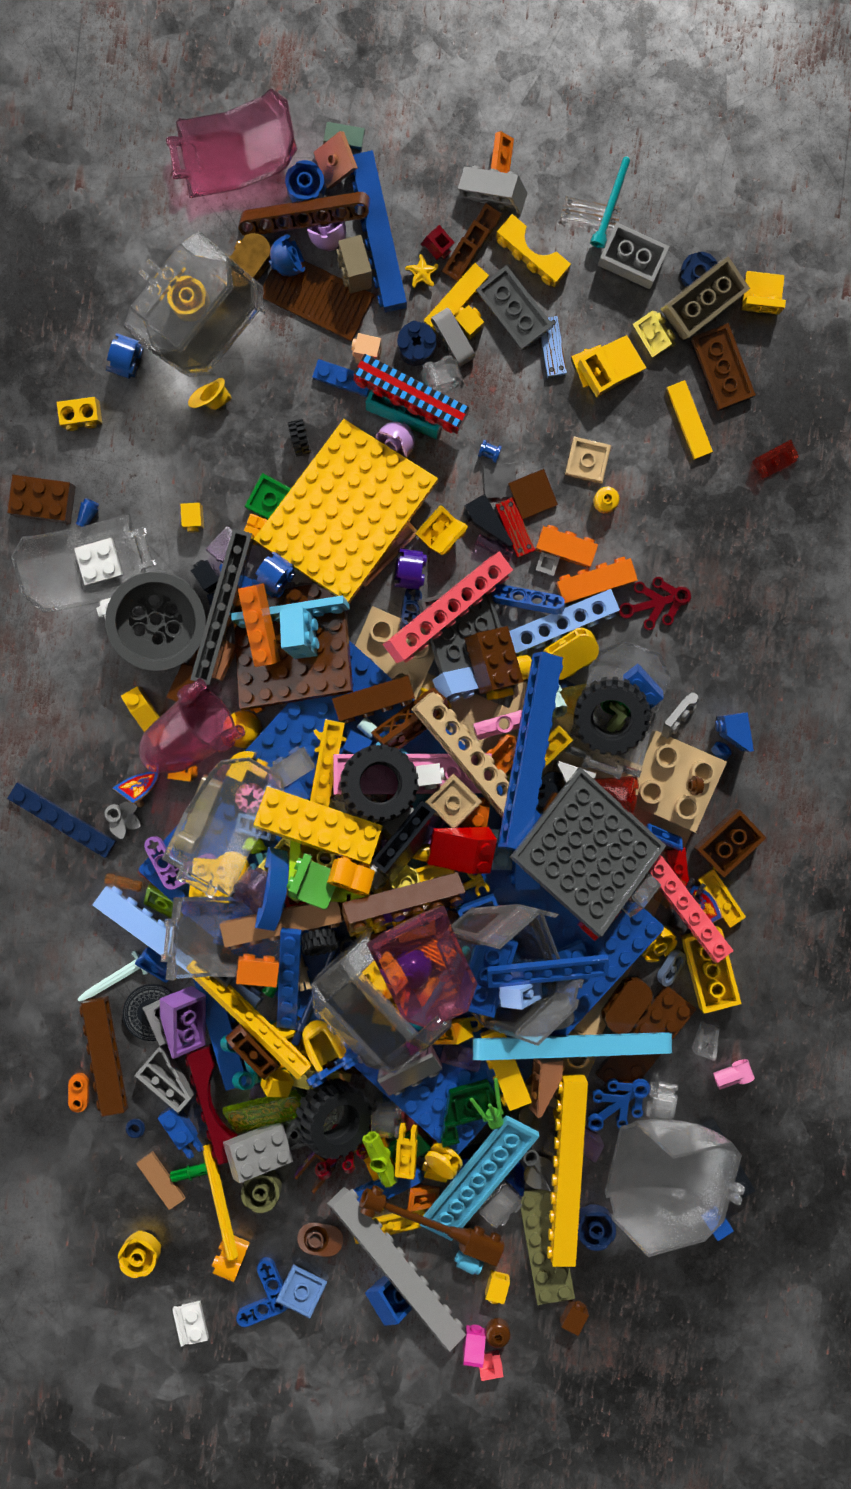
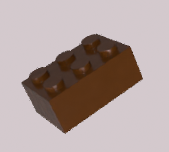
[7,474,76,524]
[464,626,524,694]
[693,808,766,878]

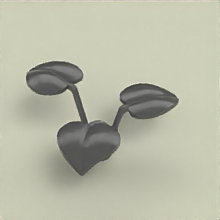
[518,1104,554,1192]

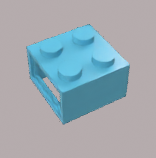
[280,606,319,659]

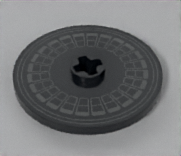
[123,984,173,1041]

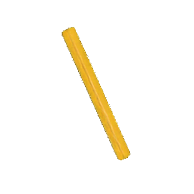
[203,1144,238,1261]

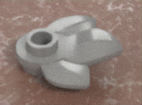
[105,801,141,839]

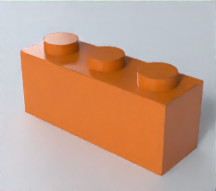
[535,525,598,569]

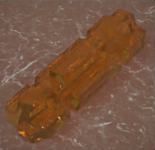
[104,873,142,892]

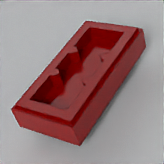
[665,847,689,886]

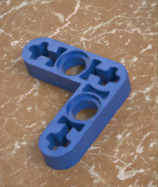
[236,1257,287,1327]

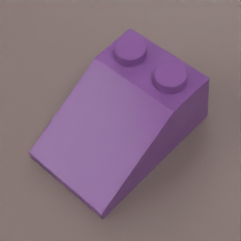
[160,986,206,1059]

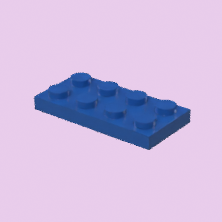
[455,931,518,1018]

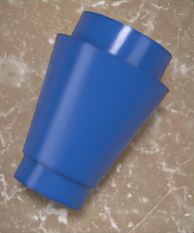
[76,498,99,528]

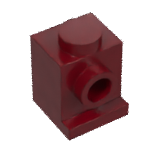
[421,225,455,260]

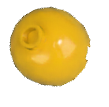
[224,710,263,748]
[642,926,677,963]

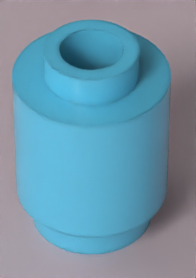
[454,1250,484,1275]

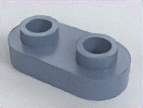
[657,949,686,987]

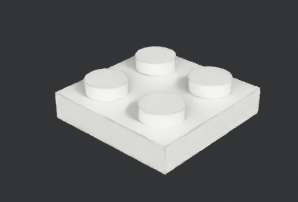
[74,538,123,586]

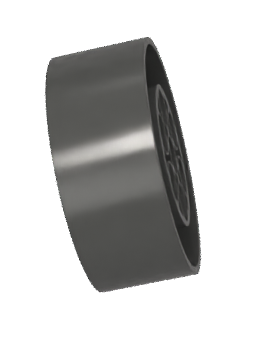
[105,571,206,671]

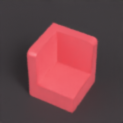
[479,1350,504,1381]

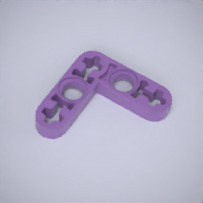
[144,836,216,890]

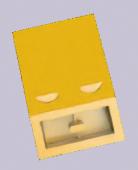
[577,335,646,398]

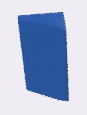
[646,824,683,851]
[135,946,178,983]

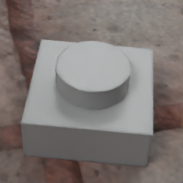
[535,552,560,577]

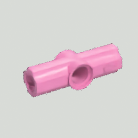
[473,710,522,740]

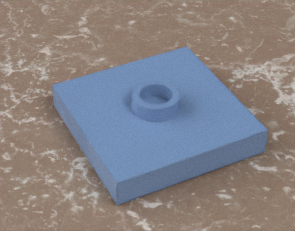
[275,1264,327,1318]

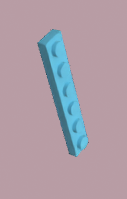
[231,596,349,628]

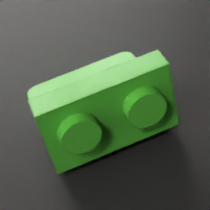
[286,853,336,910]

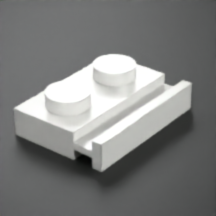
[172,1301,209,1346]

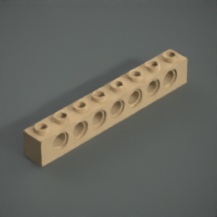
[411,692,509,819]

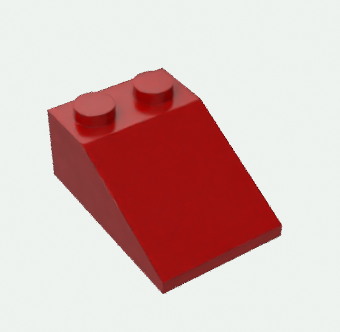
[427,827,497,874]

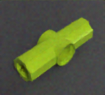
[362,1131,398,1188]

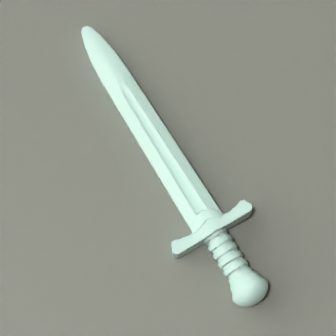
[78,951,148,1001]

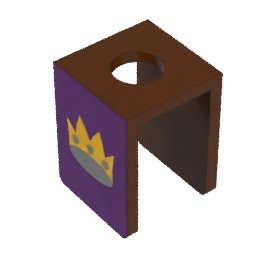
[294,1151,336,1194]

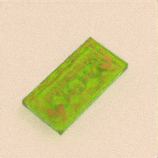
[223,1090,302,1133]

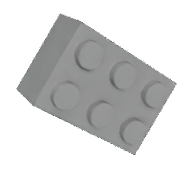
[597,222,670,289]
[223,1121,293,1183]

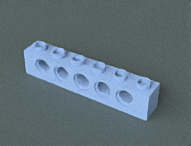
[509,589,620,656]

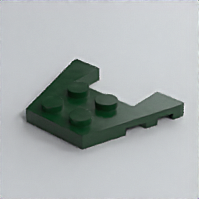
[441,1079,512,1148]

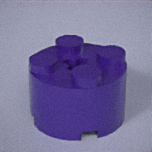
[394,548,427,590]

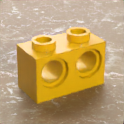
[57,397,102,431]

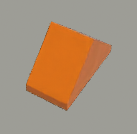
[407,1184,440,1212]

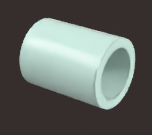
[357,717,377,739]

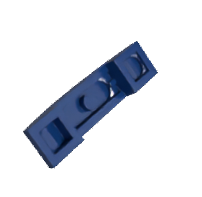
[255,847,289,931]

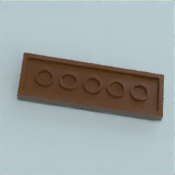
[595,986,697,1095]

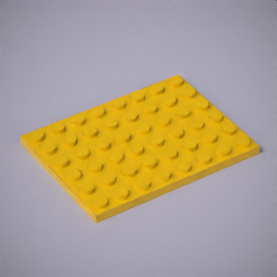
[253,419,438,603]

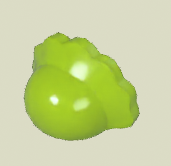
[242,836,267,854]

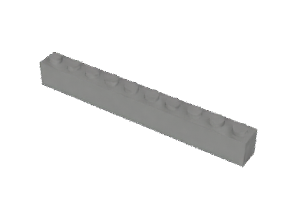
[327,1187,466,1352]

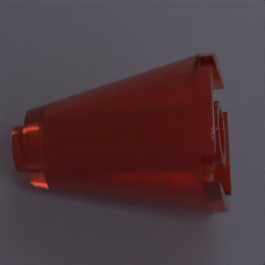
[594,776,639,814]

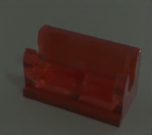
[753,440,799,480]

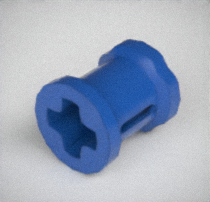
[478,440,502,463]

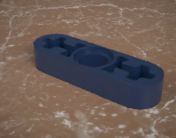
[399,589,422,629]

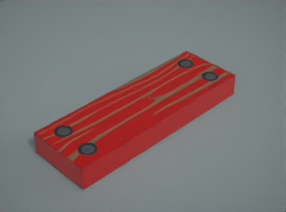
[495,497,535,558]

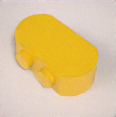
[543,628,599,680]

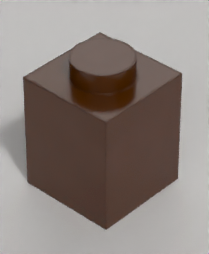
[560,1300,589,1336]

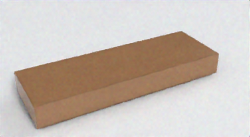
[136,1151,186,1210]

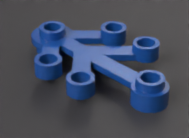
[306,1050,359,1088]
[588,1078,650,1131]

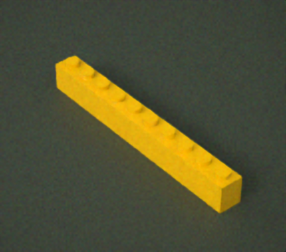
[547,1074,588,1267]

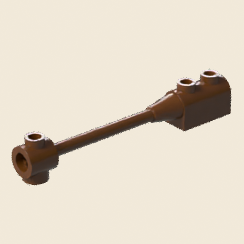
[359,1186,504,1267]

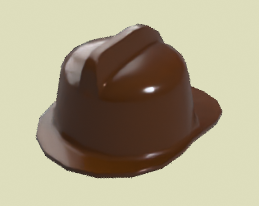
[297,1223,343,1257]

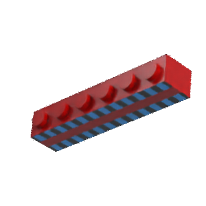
[354,354,469,434]

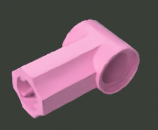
[713,1059,755,1090]

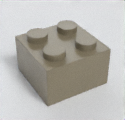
[336,235,372,294]

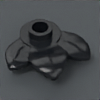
[538,771,562,808]

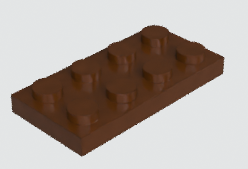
[691,323,756,411]

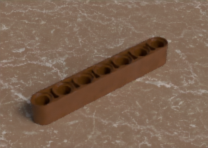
[238,192,370,235]

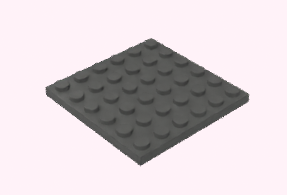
[510,767,666,937]

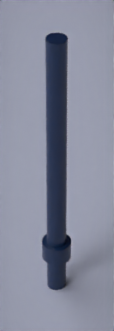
[291,937,342,1046]

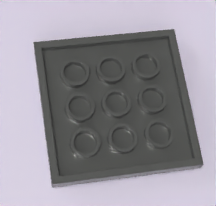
[418,585,501,674]

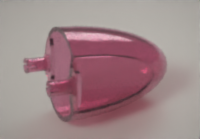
[139,678,245,774]

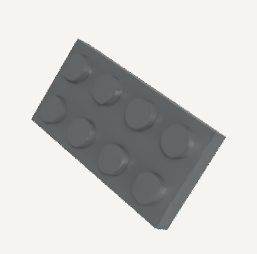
[476,265,553,351]

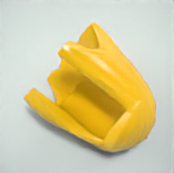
[302,1020,346,1072]

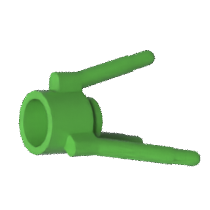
[470,1078,504,1129]

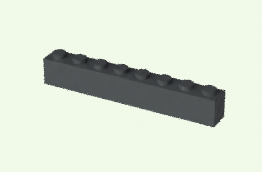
[190,528,255,686]

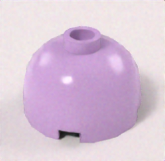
[307,221,346,251]
[376,421,415,458]

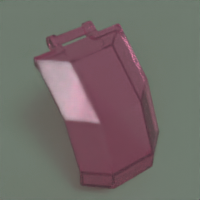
[166,89,298,198]
[366,905,477,1030]

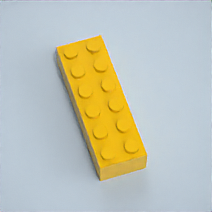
[253,786,383,865]

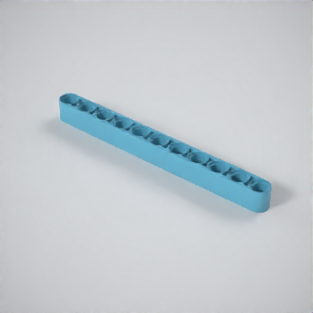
[473,1032,672,1060]

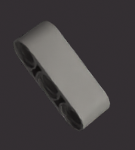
[431,308,476,367]

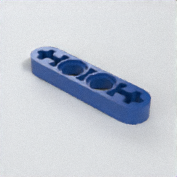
[491,584,565,614]

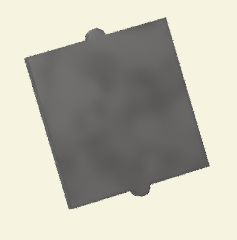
[483,462,516,500]

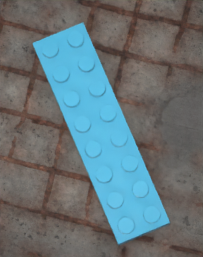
[420,1115,539,1241]

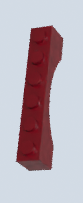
[185,1044,238,1165]

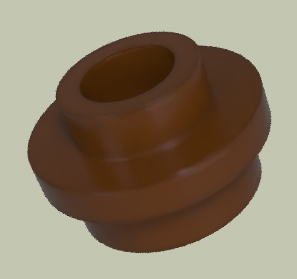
[687,776,704,796]

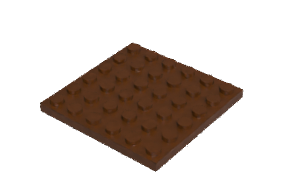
[234,583,353,711]

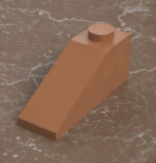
[529,1058,565,1118]

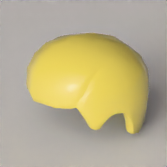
[389,865,420,889]

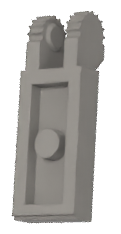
[661,692,699,739]

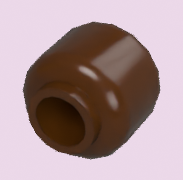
[485,1318,510,1348]

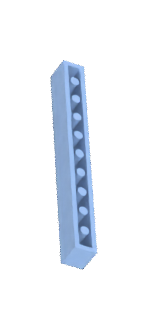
[93,886,263,1009]

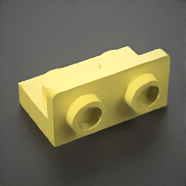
[633,311,676,358]

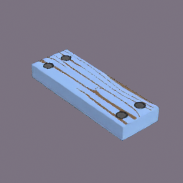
[541,316,567,378]

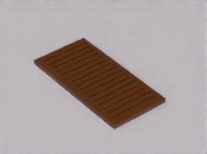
[259,261,374,342]

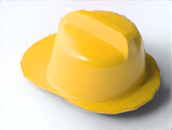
[188,378,232,410]

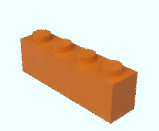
[555,557,638,604]
[238,583,280,667]

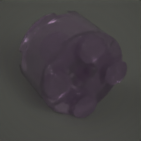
[233,866,268,914]

